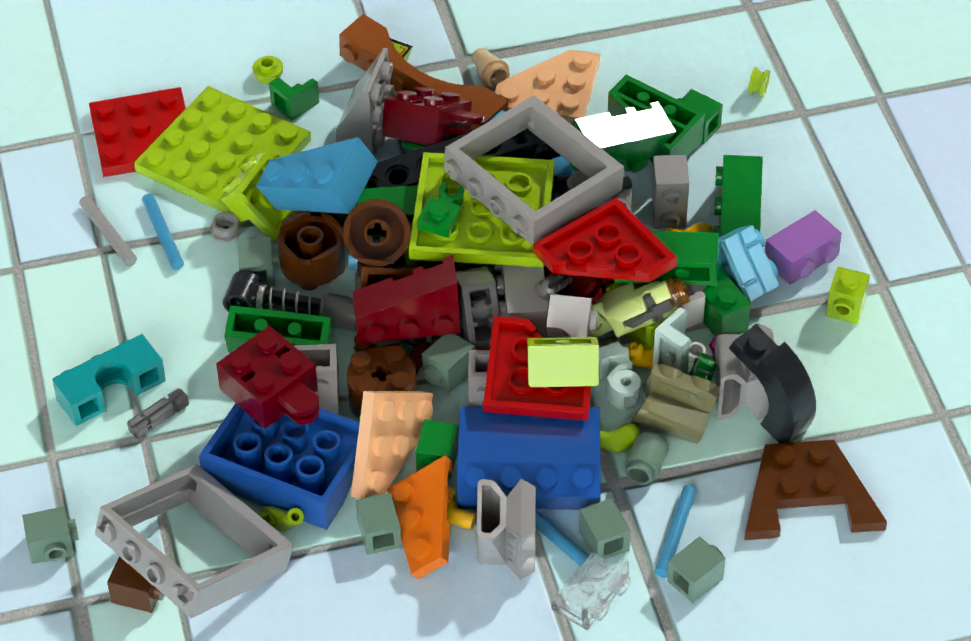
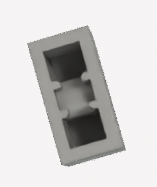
[651,155,689,229]

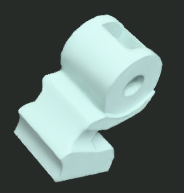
[599,341,641,410]

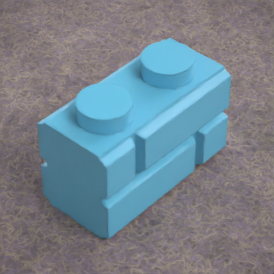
[719,225,779,301]

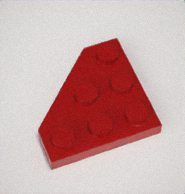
[89,87,186,177]
[533,197,677,282]
[483,316,592,421]

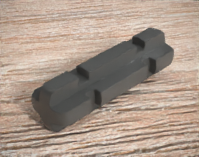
[536,274,575,299]
[127,388,189,438]

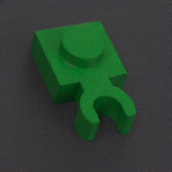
[417,182,464,238]
[689,351,716,381]

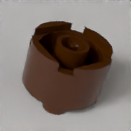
[342,199,411,267]
[278,212,345,291]
[347,345,417,418]

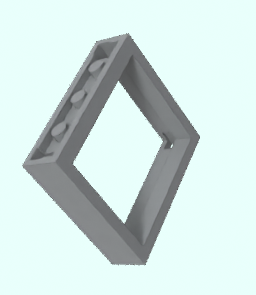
[444,95,624,245]
[95,464,294,619]

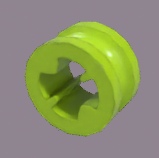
[748,67,771,97]

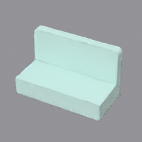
[653,307,691,375]

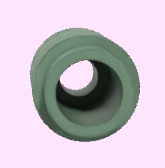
[625,432,669,485]

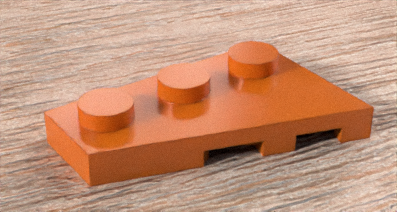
[387,455,452,579]

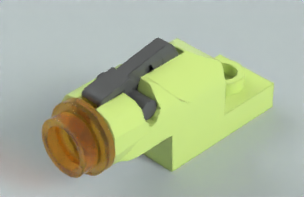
[589,277,691,338]

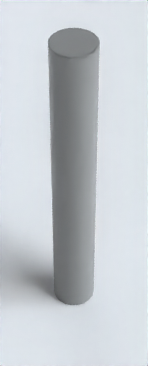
[79,196,137,266]

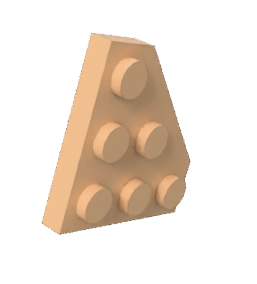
[495,50,601,124]
[351,391,433,499]

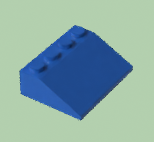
[199,403,360,530]
[457,406,601,510]

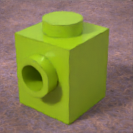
[826,267,870,324]

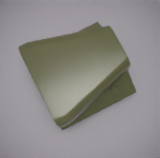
[630,363,720,444]

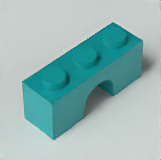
[52,334,166,426]

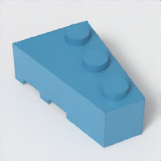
[256,137,378,214]

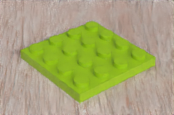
[134,86,311,220]
[409,152,555,268]

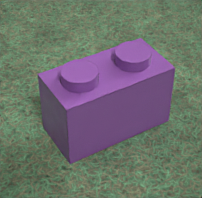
[765,210,842,285]

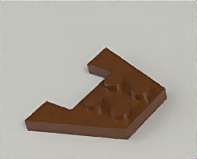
[744,440,887,540]

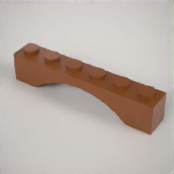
[339,14,508,126]

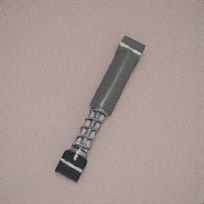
[222,271,434,348]

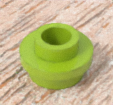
[252,56,283,84]

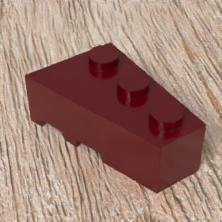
[352,255,460,344]

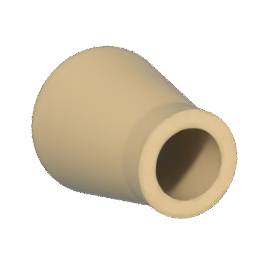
[472,48,510,88]

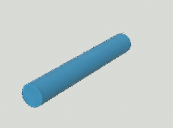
[142,194,184,270]
[655,485,696,578]
[535,509,592,568]

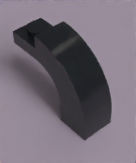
[729,324,816,443]

